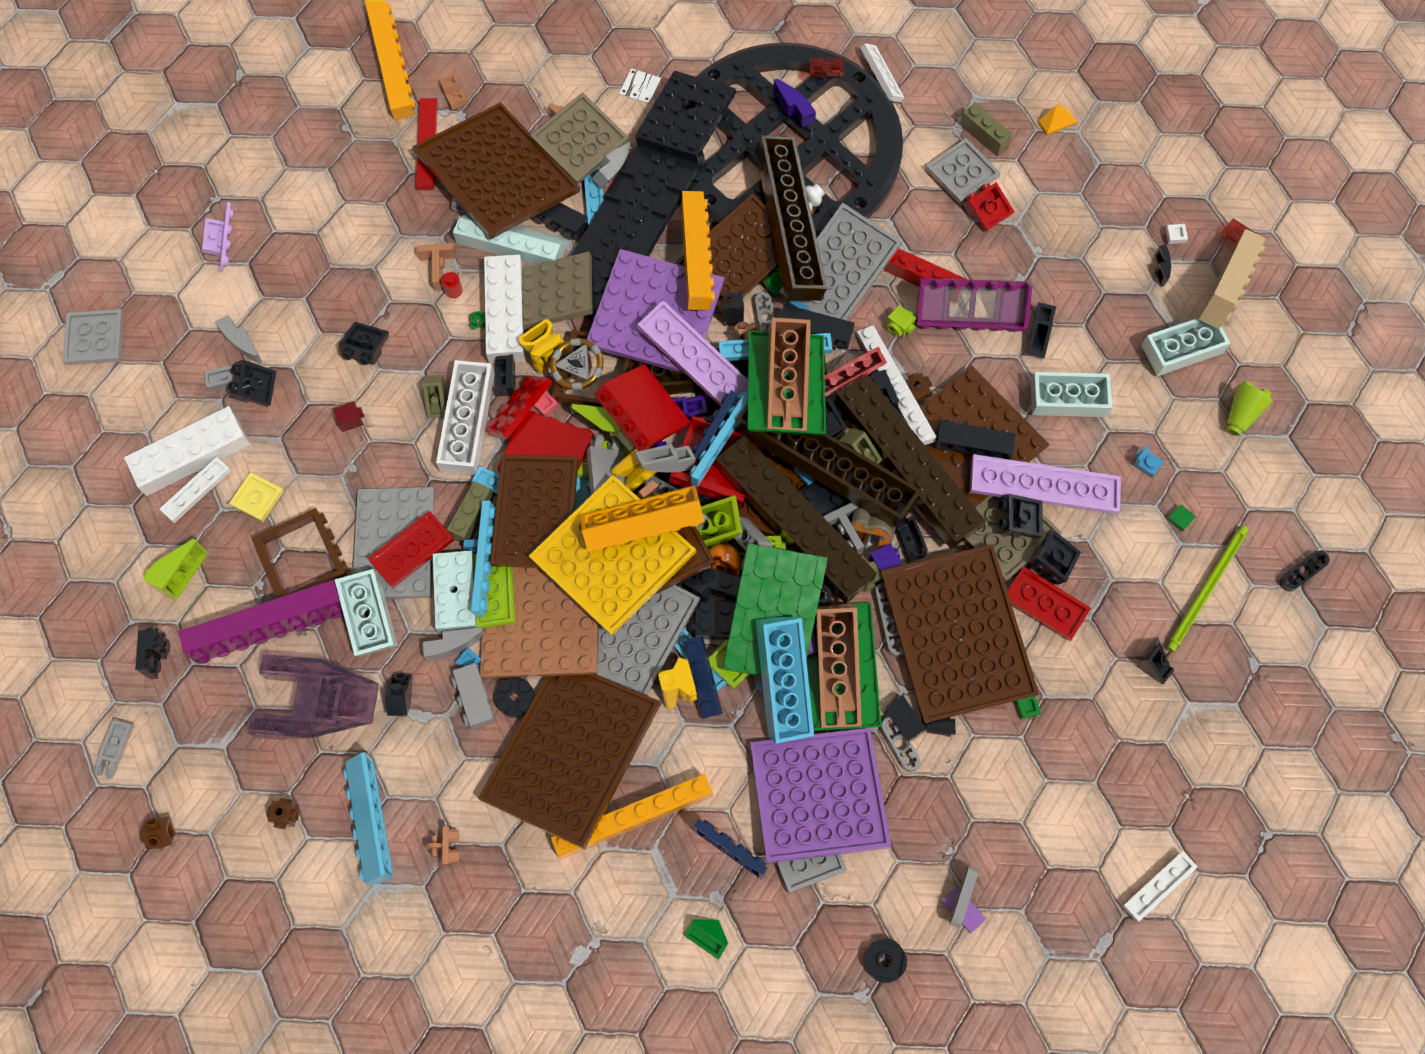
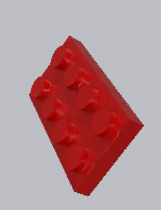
[485,375,553,439]
[368,511,454,589]
[1008,566,1091,641]

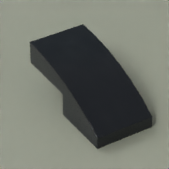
[1155,244,1171,287]

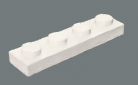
[861,43,904,102]
[160,457,231,523]
[1122,851,1198,922]

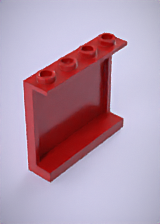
[594,364,691,451]
[497,411,595,473]
[668,416,762,508]

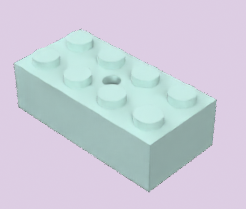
[1141,317,1231,376]
[1030,372,1112,417]
[433,550,476,635]
[335,569,398,657]

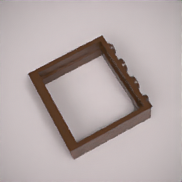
[552,330,634,407]
[252,508,349,598]

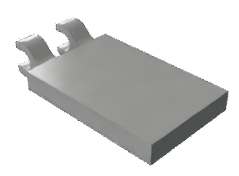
[587,434,627,495]

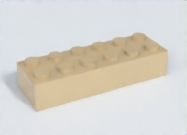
[1199,229,1266,329]

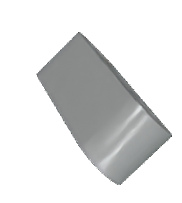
[734,516,772,551]

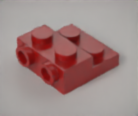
[964,182,1015,232]

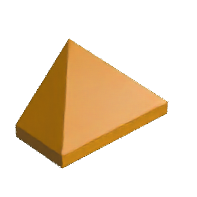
[1038,104,1077,136]

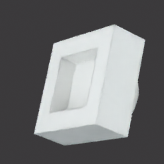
[1165,224,1188,244]

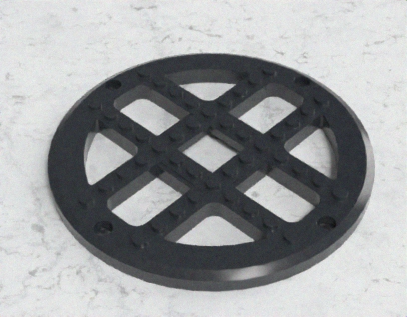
[684,43,903,238]

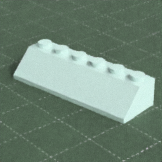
[453,213,568,265]

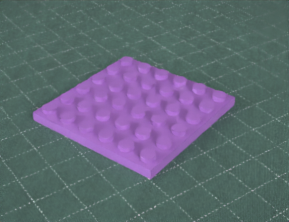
[587,249,725,375]
[750,728,891,864]

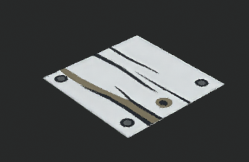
[619,68,661,103]

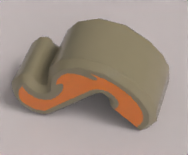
[851,508,896,548]

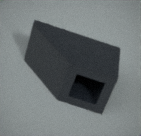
[385,673,413,716]

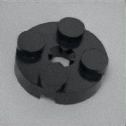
[495,677,535,718]
[864,939,907,983]

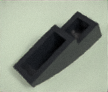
[1026,302,1057,359]

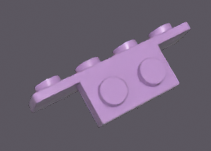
[201,202,233,272]

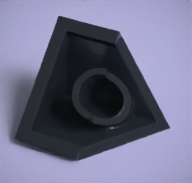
[1137,637,1174,685]

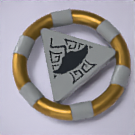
[550,338,604,390]

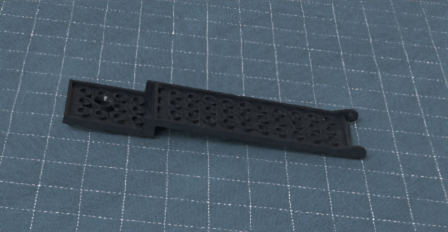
[571,70,736,318]

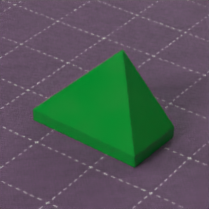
[684,919,729,960]

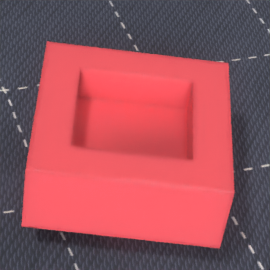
[534,391,559,417]

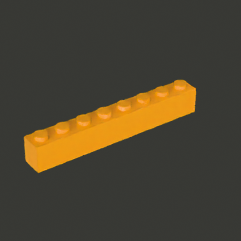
[365,0,416,120]
[681,191,715,310]
[551,774,713,860]

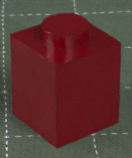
[333,401,365,432]

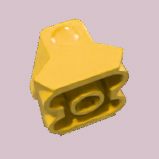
[519,319,565,373]
[611,446,657,492]
[658,657,697,710]

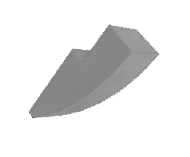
[592,142,630,189]
[215,315,263,364]
[635,444,696,472]
[423,627,484,662]

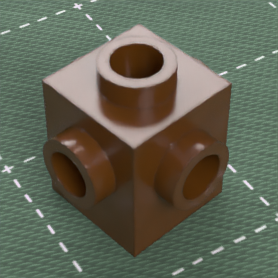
[905,372,933,403]
[266,798,299,829]
[139,816,176,850]

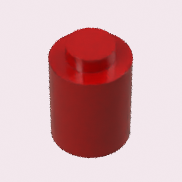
[441,272,463,298]

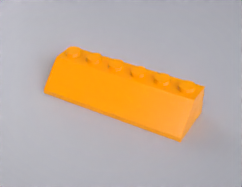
[581,486,705,552]

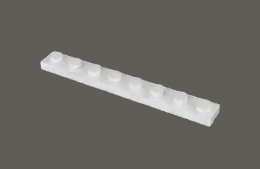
[857,325,936,445]

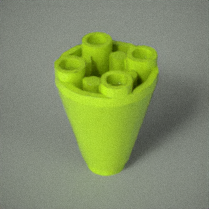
[1226,381,1273,436]

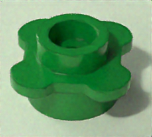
[469,311,486,329]

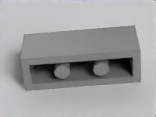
[452,663,496,730]

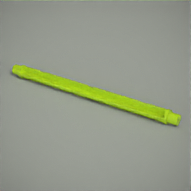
[1166,525,1249,653]

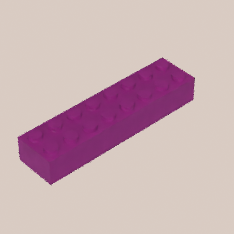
[178,580,344,664]

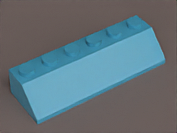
[755,617,814,744]
[343,752,394,886]

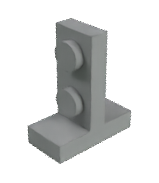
[823,502,864,554]

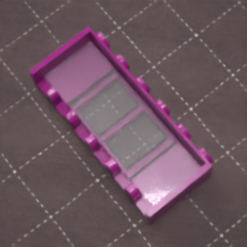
[916,278,1033,332]

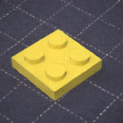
[229,472,284,522]

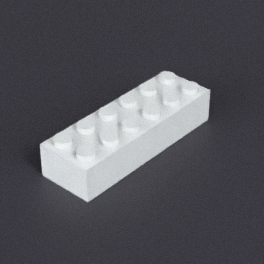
[484,254,526,364]
[436,360,495,475]
[124,406,251,496]

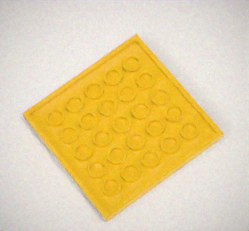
[529,475,697,636]

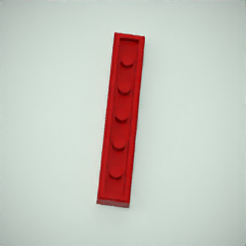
[416,98,438,190]

